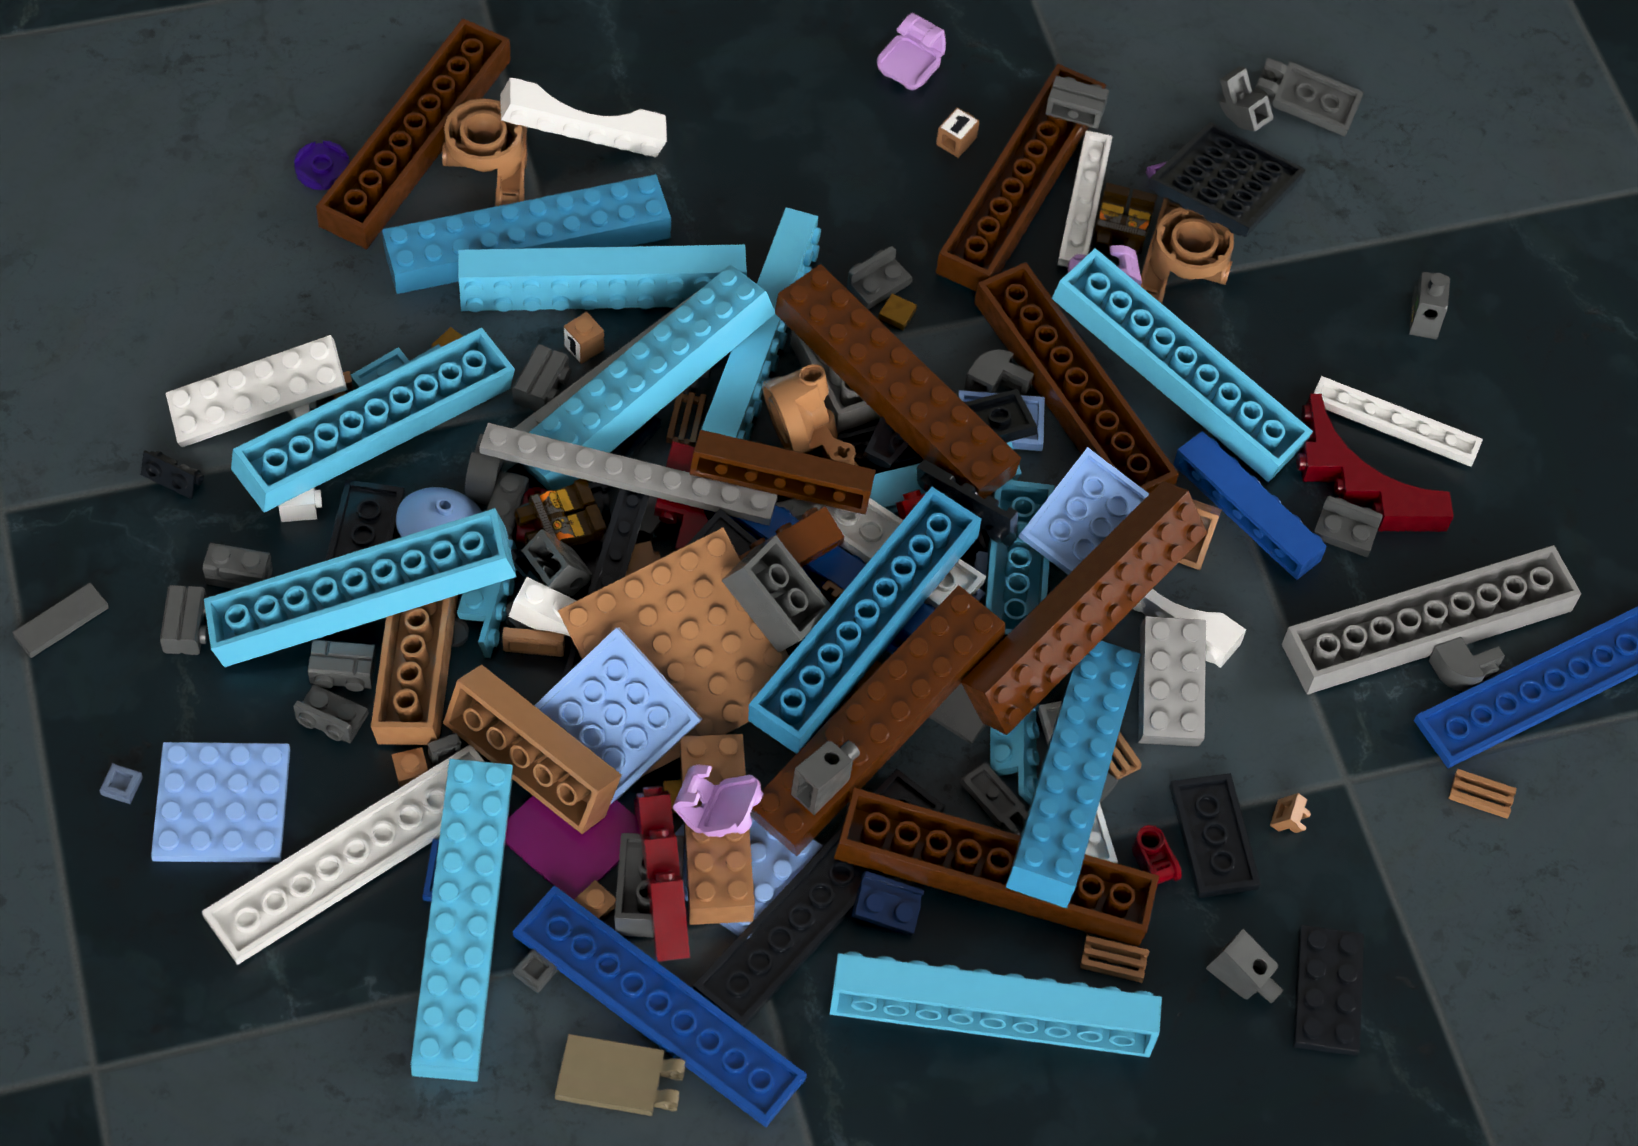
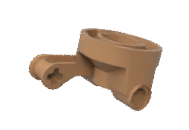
[442,98,528,207]
[1141,198,1234,304]
[762,364,858,466]

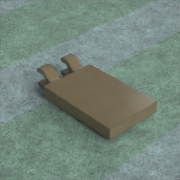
[555,1034,685,1116]

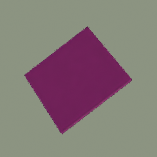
[505,796,640,900]

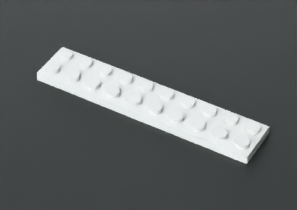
[202,745,485,965]

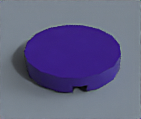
[294,141,350,190]

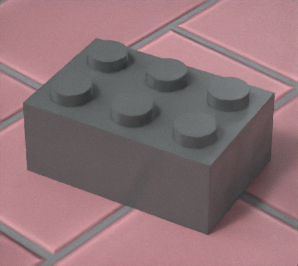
[721,535,831,653]

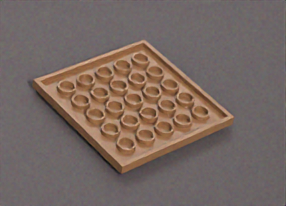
[558,527,789,776]

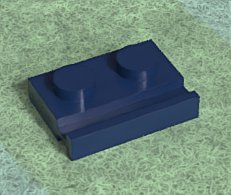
[851,871,924,936]

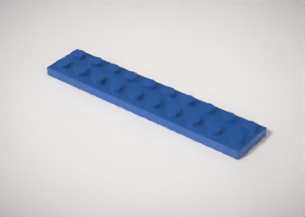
[1414,606,1638,769]
[513,885,807,1127]

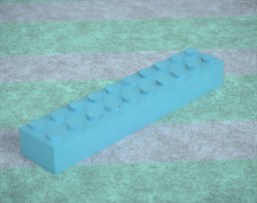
[701,207,821,440]
[458,244,747,312]
[1052,248,1313,482]
[521,264,775,491]
[231,328,515,513]
[204,508,516,667]
[411,759,513,1082]
[830,952,1162,1057]

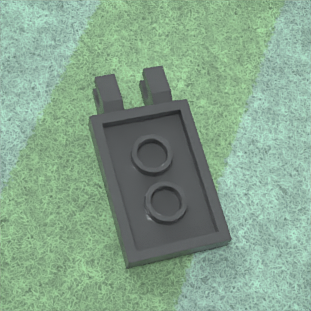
[1253,58,1364,137]

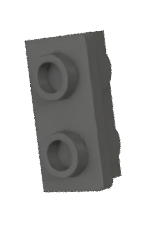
[847,246,912,310]
[1314,496,1383,558]
[294,684,369,744]

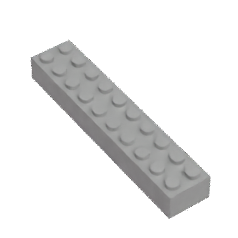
[1282,545,1581,694]

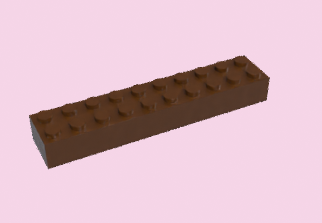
[316,18,511,249]
[936,64,1106,291]
[974,262,1179,494]
[775,264,1021,499]
[961,481,1207,735]
[750,585,1005,857]
[834,788,1159,947]

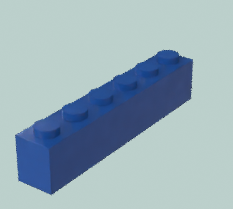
[1173,431,1327,580]

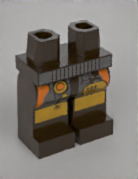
[1093,182,1158,254]
[514,479,606,554]

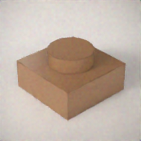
[392,747,428,787]
[574,880,616,920]

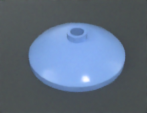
[396,487,482,537]

